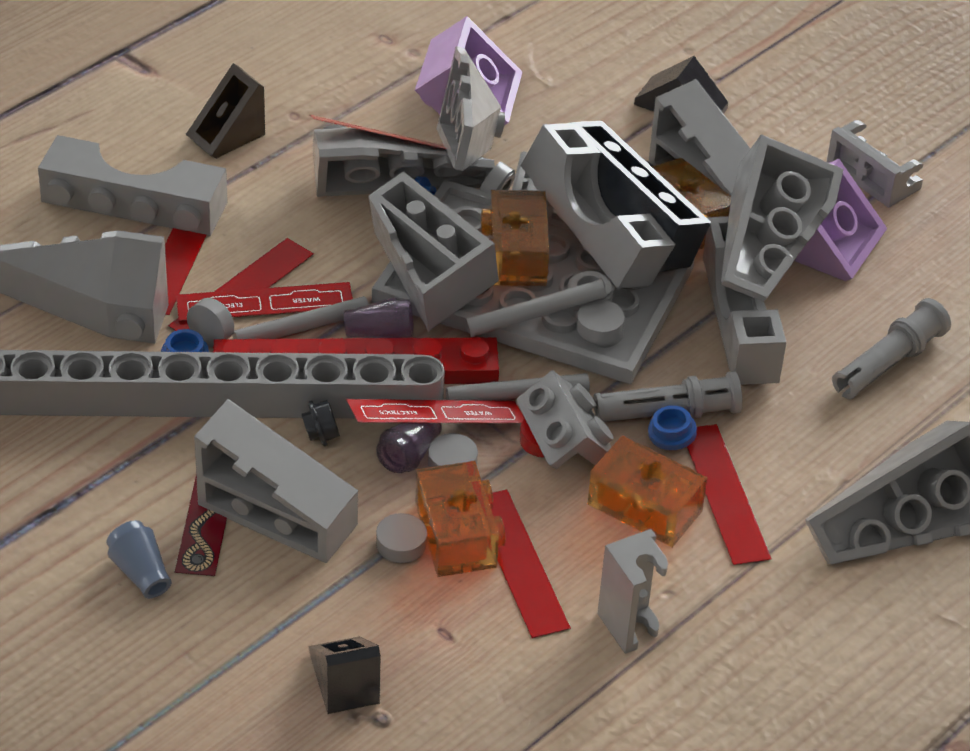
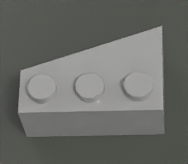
[649,79,750,217]
[368,172,499,331]
[194,399,358,563]

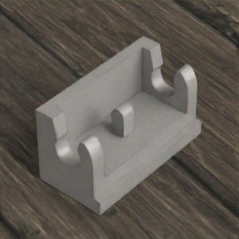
[827,120,923,208]
[597,529,668,654]

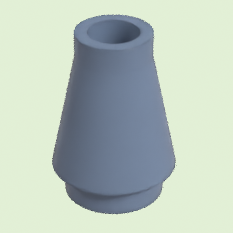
[106,520,172,599]

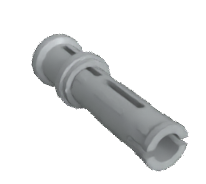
[832,298,951,399]
[593,371,742,422]

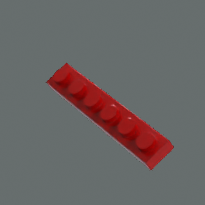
[213,337,499,384]

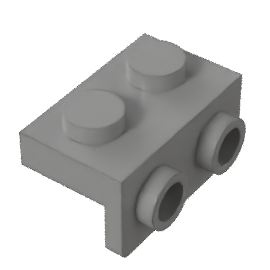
[517,370,619,472]

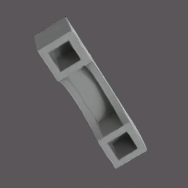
[520,123,675,289]
[38,135,228,236]
[703,217,786,385]

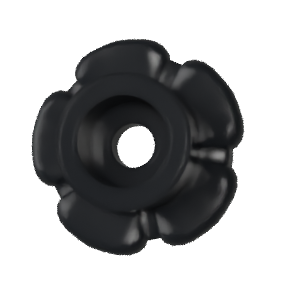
[301,400,340,446]

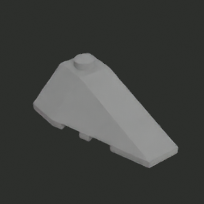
[437,46,505,171]
[313,125,495,197]
[721,134,844,302]
[0,230,168,344]
[805,421,970,564]

